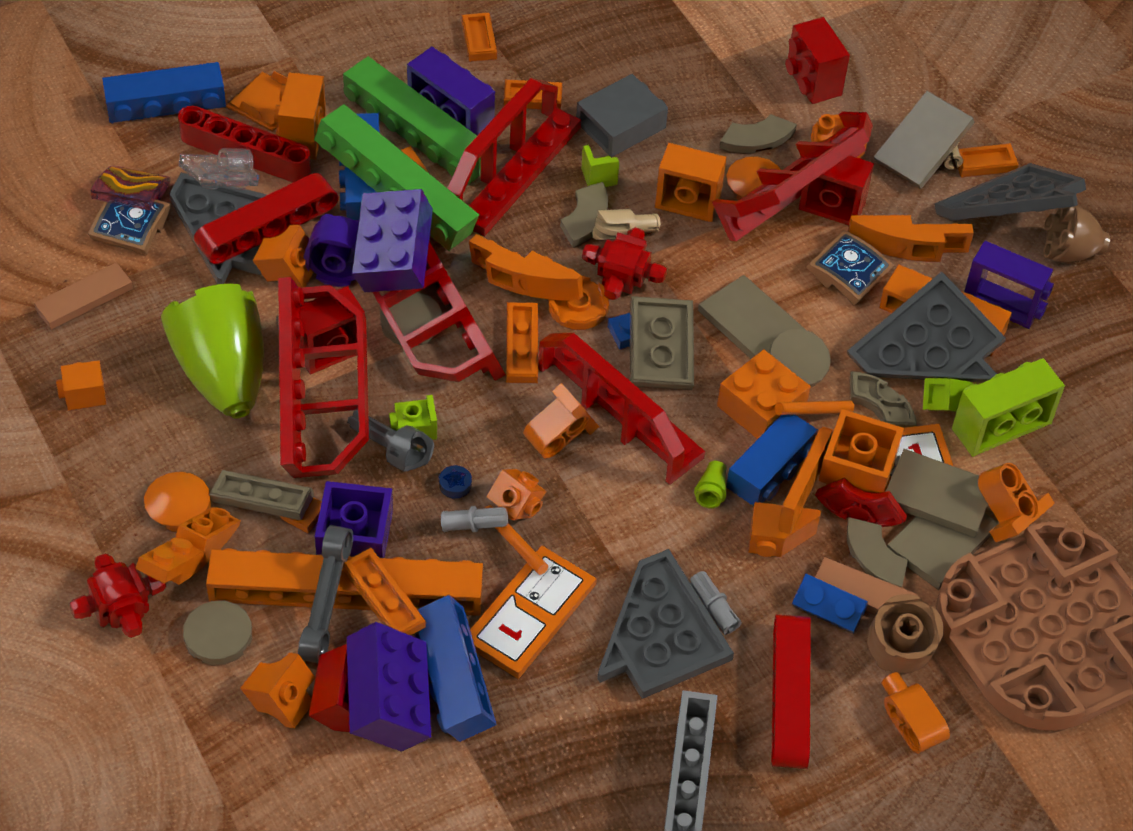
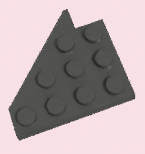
[934,163,1086,221]
[169,172,279,284]
[847,272,1006,383]
[597,549,734,699]

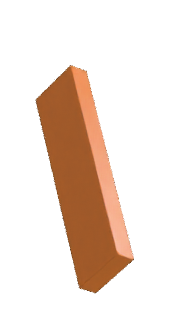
[778,426,833,534]

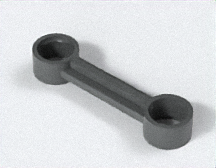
[298,525,353,663]

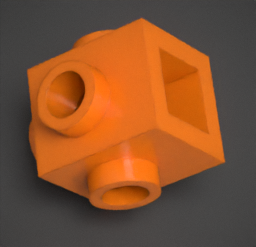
[486,469,546,521]

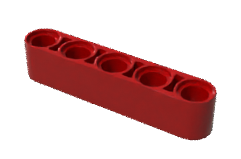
[178,106,311,183]
[194,173,339,264]
[771,614,811,769]

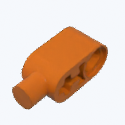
[881,672,950,754]

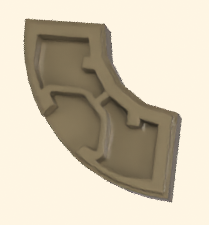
[720,114,797,153]
[560,182,608,247]
[849,371,917,428]
[847,517,908,588]

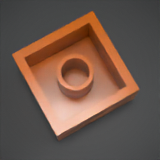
[274,72,326,160]
[655,142,727,222]
[717,349,811,439]
[819,409,904,493]

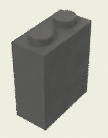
[576,74,668,157]

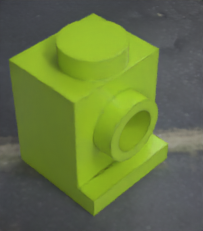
[389,395,437,440]

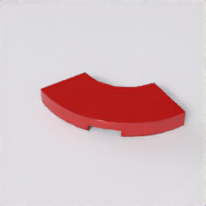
[815,477,907,527]

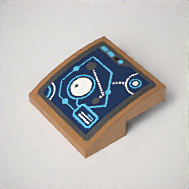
[88,190,171,255]
[806,230,894,305]

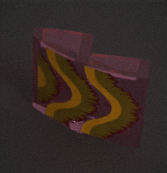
[91,165,170,210]

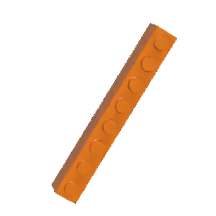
[206,548,483,616]

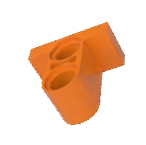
[523,383,599,459]
[978,463,1055,542]

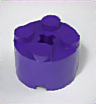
[303,214,359,287]

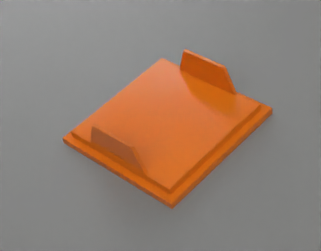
[226,71,287,132]

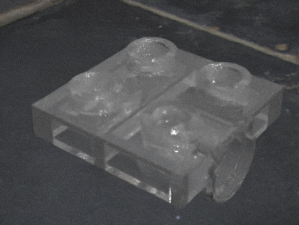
[178,148,259,190]

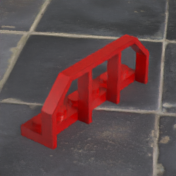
[447,78,581,237]
[712,111,873,241]
[372,242,506,382]
[278,277,369,478]
[538,332,705,485]

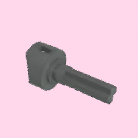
[347,410,434,472]

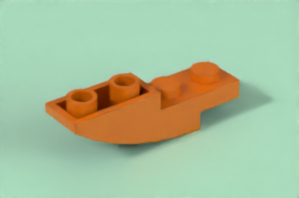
[848,215,974,262]
[469,234,583,300]
[136,507,241,585]

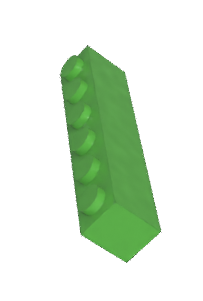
[343,56,481,185]
[314,104,479,251]

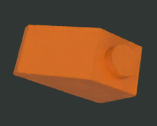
[748,502,821,557]

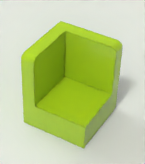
[581,145,619,187]
[923,378,973,412]

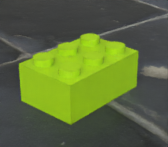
[952,358,1065,457]

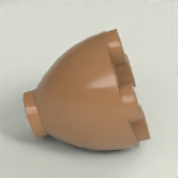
[1043,206,1110,263]

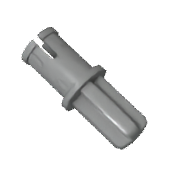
[441,506,508,532]
[690,571,742,635]

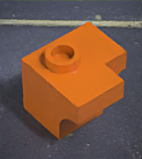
[253,225,313,288]
[240,652,315,729]

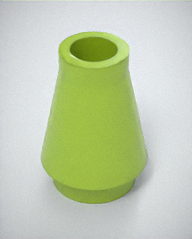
[694,461,727,508]

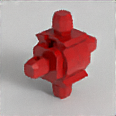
[582,227,667,300]
[69,553,167,638]

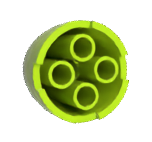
[161,283,264,419]

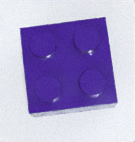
[315,481,393,558]

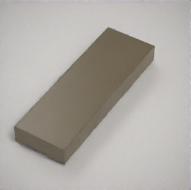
[209,470,314,520]

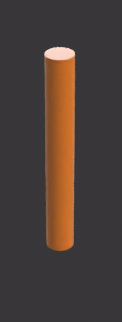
[775,400,854,415]
[485,505,548,575]

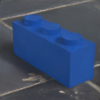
[726,415,818,506]

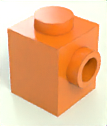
[56,360,107,411]

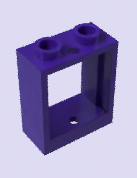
[964,241,1054,329]

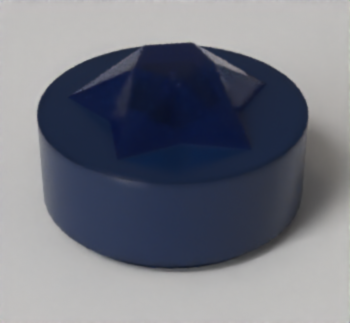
[439,465,472,499]

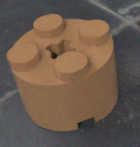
[867,594,943,673]

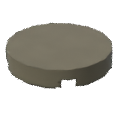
[380,292,442,345]
[768,328,831,387]
[183,600,252,665]

